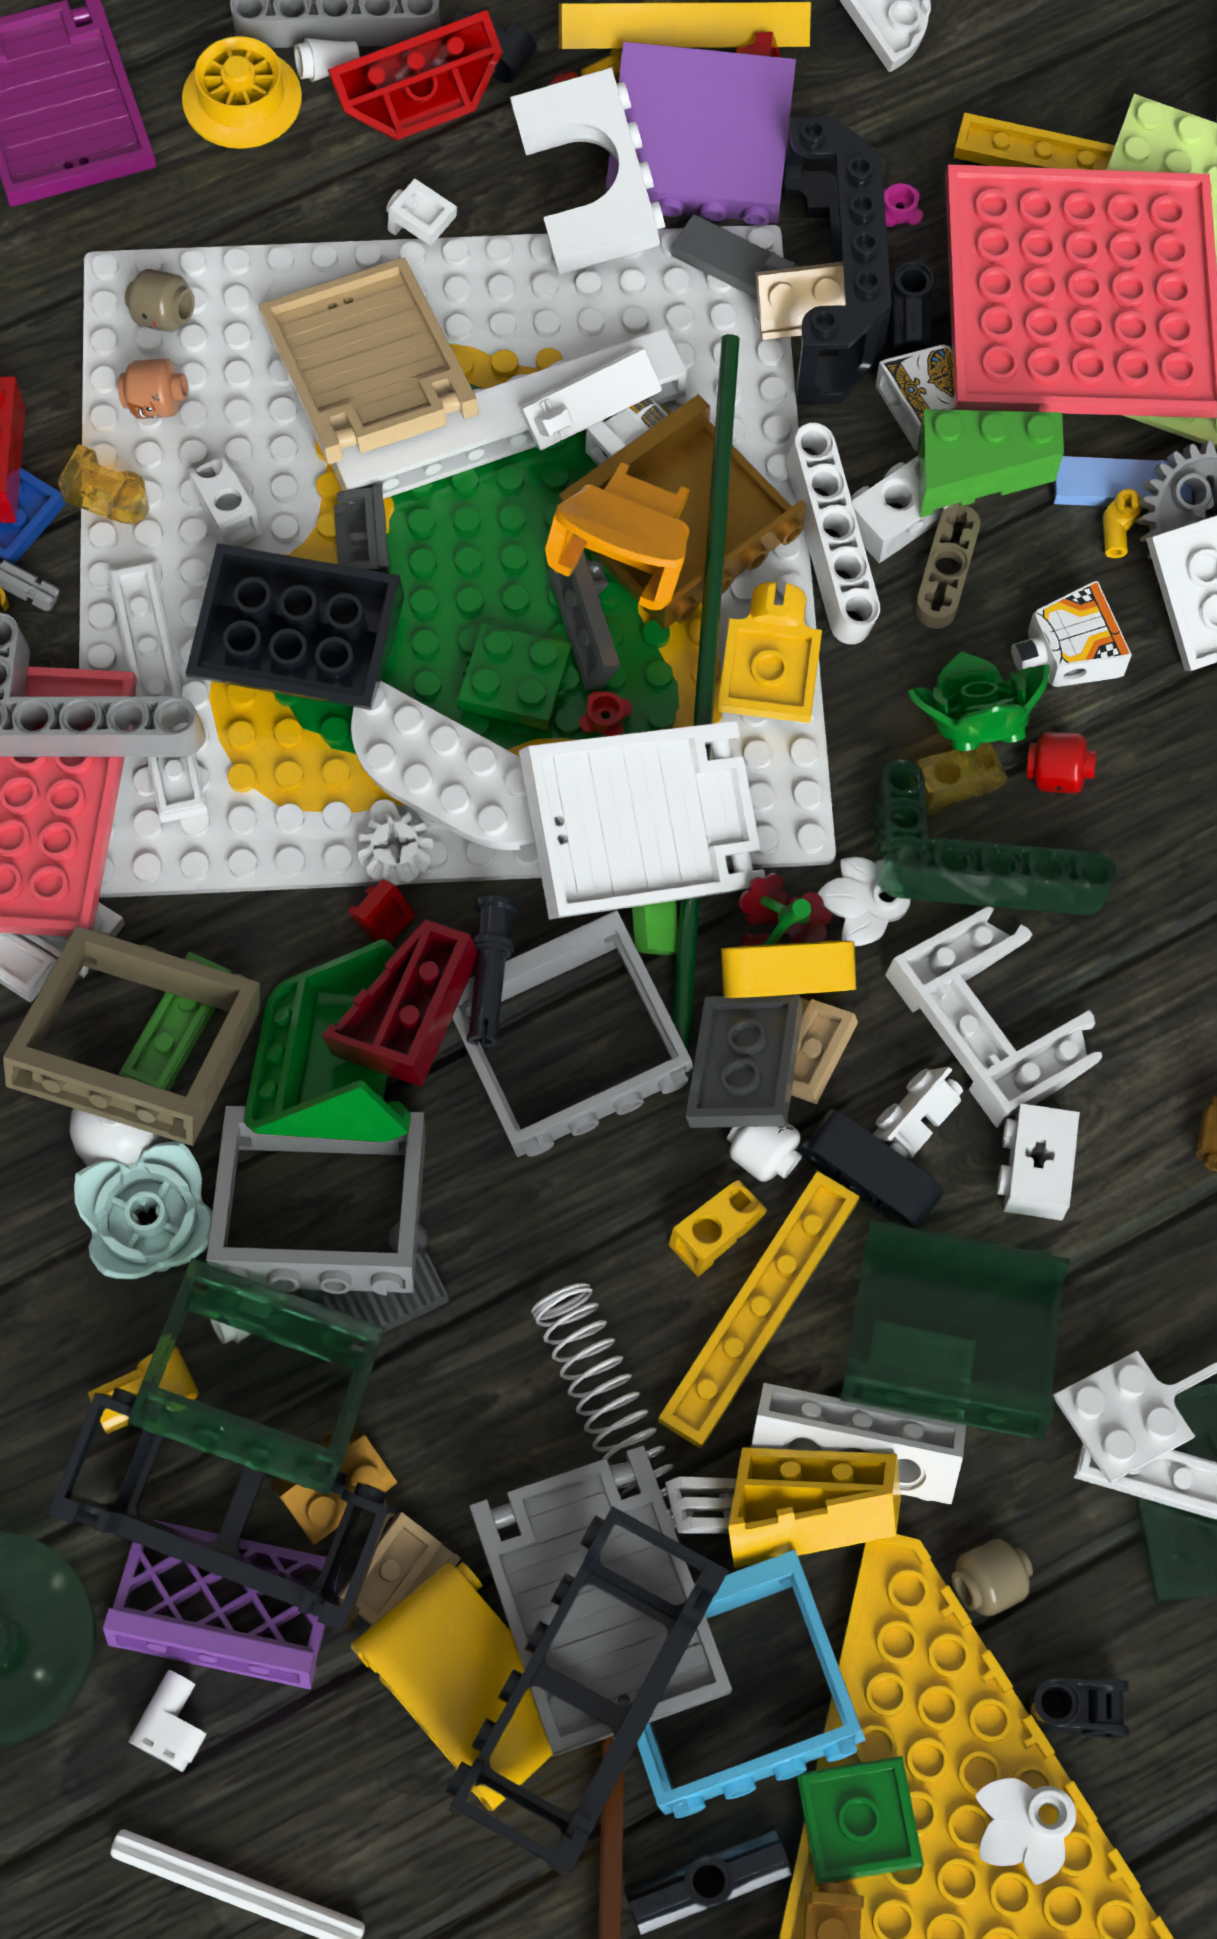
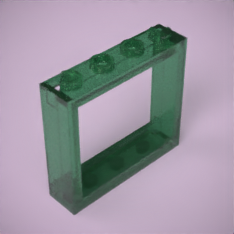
[128,1258,385,1495]

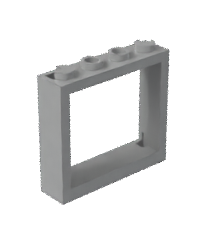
[452,910,693,1158]
[206,1106,426,1296]

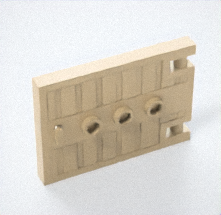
[258,257,479,465]

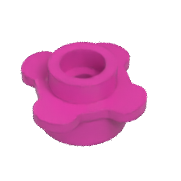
[883,183,923,227]

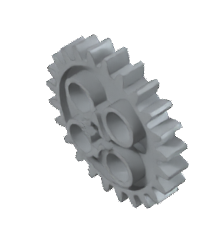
[1137,441,1217,559]

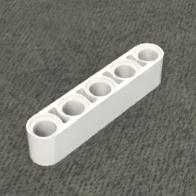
[786,423,880,644]

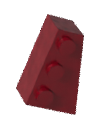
[321,919,478,1087]

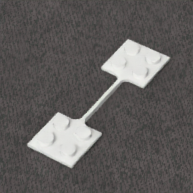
[1053,1351,1217,1483]

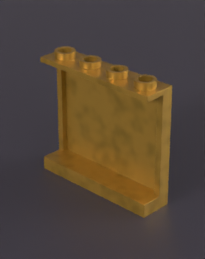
[558,394,806,630]

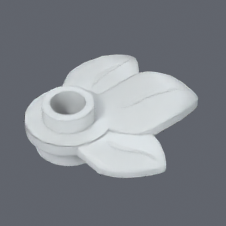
[818,857,911,946]
[975,1778,1076,1885]

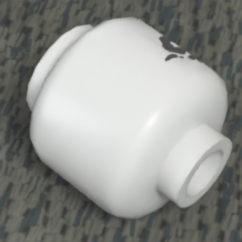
[727,1122,802,1182]

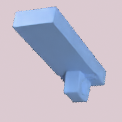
[1054,456,1192,509]

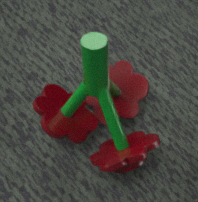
[738,873,833,947]

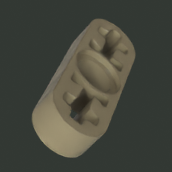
[915,504,980,629]

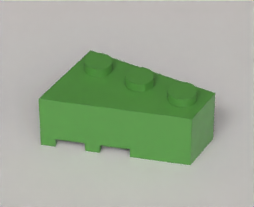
[918,409,1064,518]

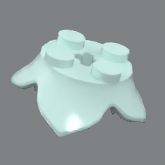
[74,1141,212,1279]

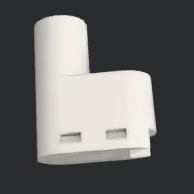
[128,1670,207,1772]

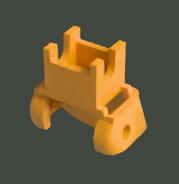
[545,462,690,610]

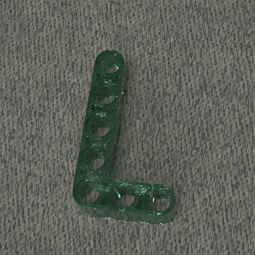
[873,759,1117,915]

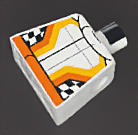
[1011,581,1132,687]

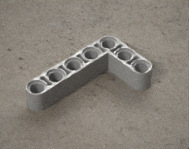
[230,0,441,48]
[0,613,206,757]

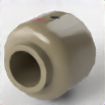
[125,269,195,332]
[952,1538,1033,1616]

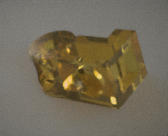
[58,444,150,524]
[908,743,1008,817]

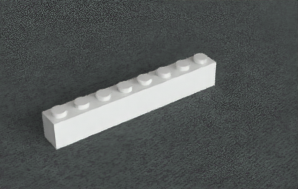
[331,328,687,504]

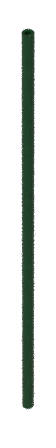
[672,334,740,1054]

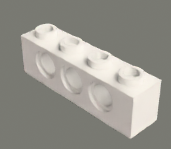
[851,456,959,563]
[751,1383,966,1504]

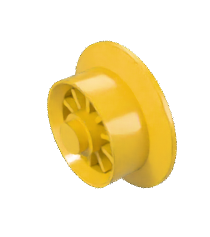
[182,36,302,149]

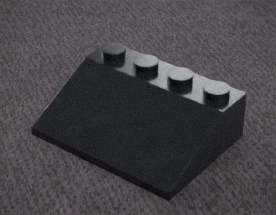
[185,543,404,710]

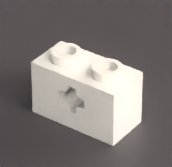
[997,1103,1080,1221]

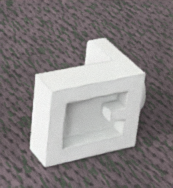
[386,178,457,246]

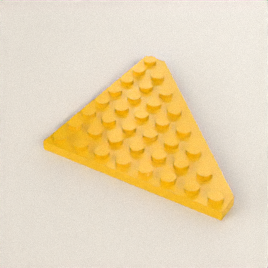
[778,1534,1174,1939]

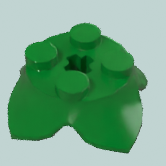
[908,651,1049,751]

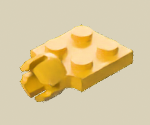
[717,582,822,723]

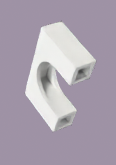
[510,68,665,275]

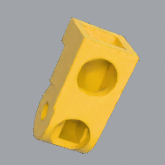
[668,1180,767,1277]

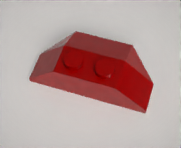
[327,10,503,141]

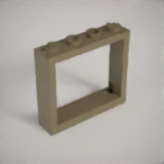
[3,926,260,1146]

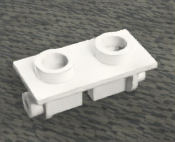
[873,1067,963,1159]

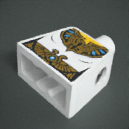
[875,344,955,452]

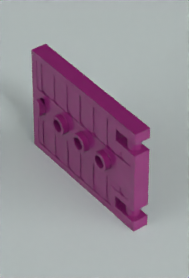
[0,0,157,207]

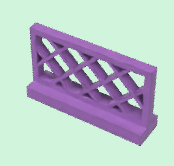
[103,1519,342,1690]

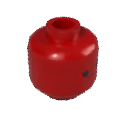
[1027,731,1096,794]

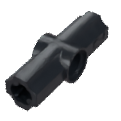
[624,1830,792,1936]

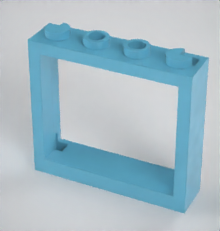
[637,1550,866,1818]

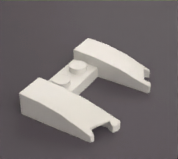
[885,906,1102,1128]

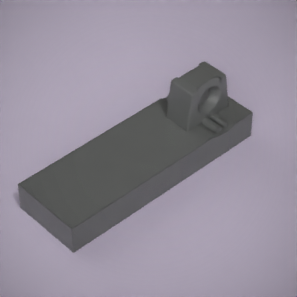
[671,214,800,298]
[548,550,621,690]

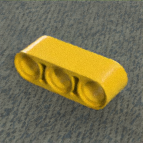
[721,940,856,998]

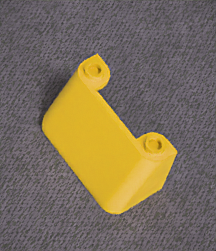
[351,1561,552,1811]

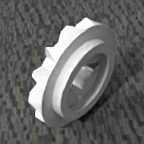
[357,811,434,885]

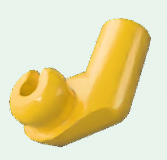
[1103,488,1142,558]

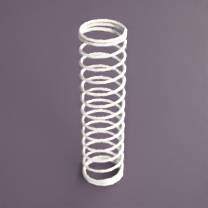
[531,1283,694,1528]

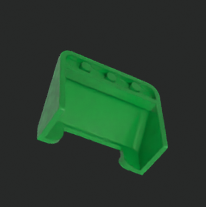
[244,939,411,1142]

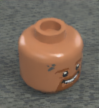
[118,359,189,419]

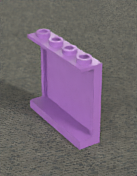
[606,42,796,226]

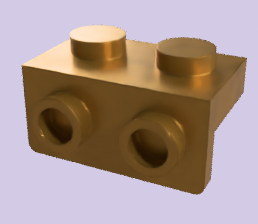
[270,1424,398,1545]

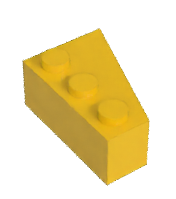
[728,1447,901,1568]

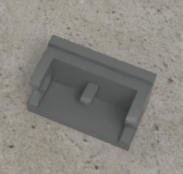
[334,485,390,574]

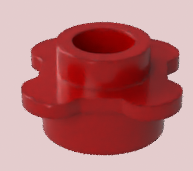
[579,691,632,737]

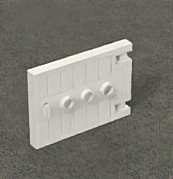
[519,721,765,919]

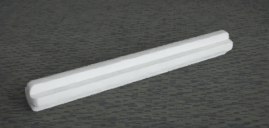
[110,1829,365,1939]

